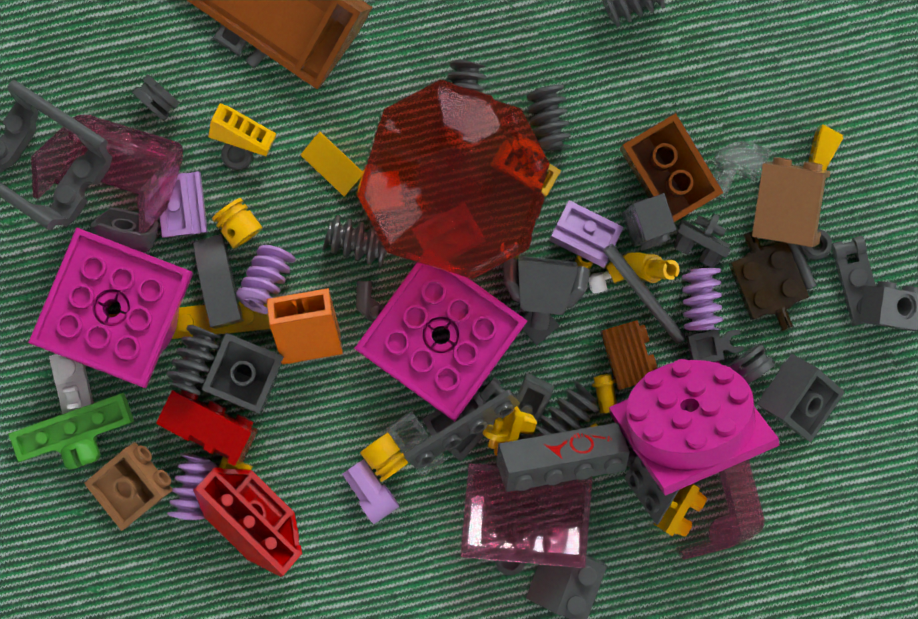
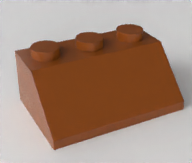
[619,113,724,222]

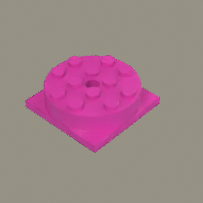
[28,227,193,389]
[354,249,527,422]
[609,359,779,496]

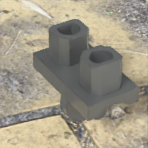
[674,213,731,268]

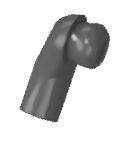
[356,281,384,322]

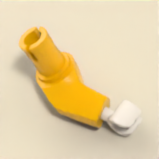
[588,252,680,293]

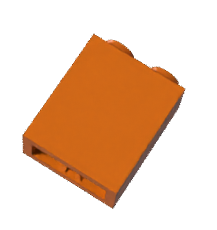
[267,288,343,364]

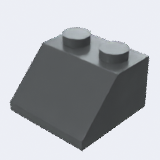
[202,333,284,415]
[757,353,845,442]
[526,540,607,619]

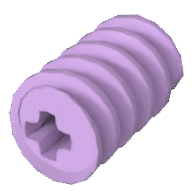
[236,245,296,314]
[682,268,723,331]
[167,453,218,520]

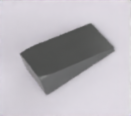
[516,373,554,440]

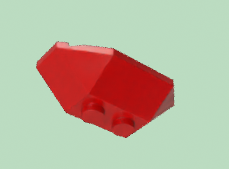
[193,467,302,577]

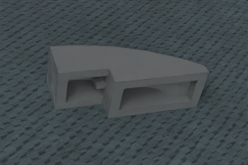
[193,234,244,329]

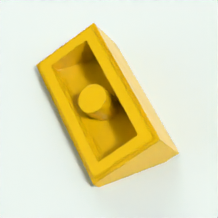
[300,132,365,197]

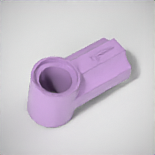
[342,459,399,524]

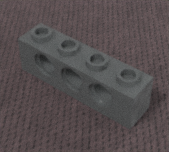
[621,193,676,251]

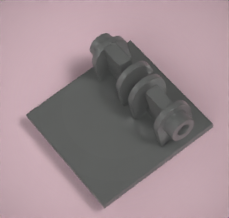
[625,455,679,525]

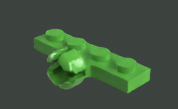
[8,393,134,469]

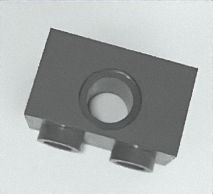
[859,281,918,331]

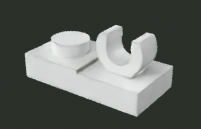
[49,354,93,414]

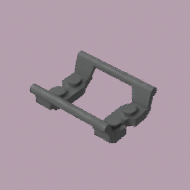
[0,80,113,230]

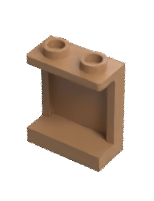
[752,157,830,247]

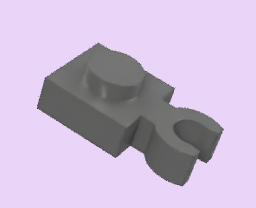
[686,330,744,362]

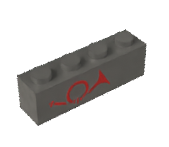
[496,422,630,492]

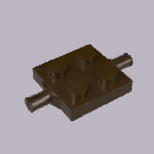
[728,231,809,331]

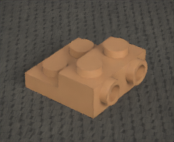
[84,442,172,531]

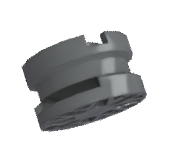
[132,74,180,121]
[727,343,775,384]

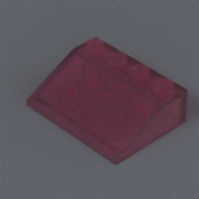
[460,463,593,568]

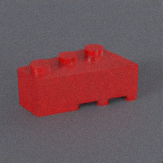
[156,389,259,466]

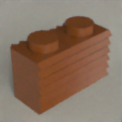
[600,320,658,390]

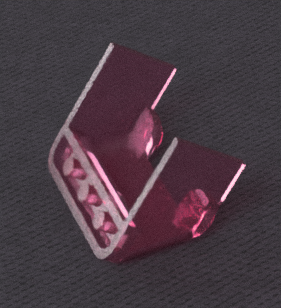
[31,115,183,233]
[676,459,765,560]

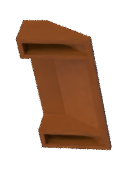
[187,0,373,89]

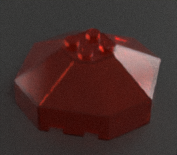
[355,79,550,279]

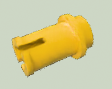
[592,374,617,414]

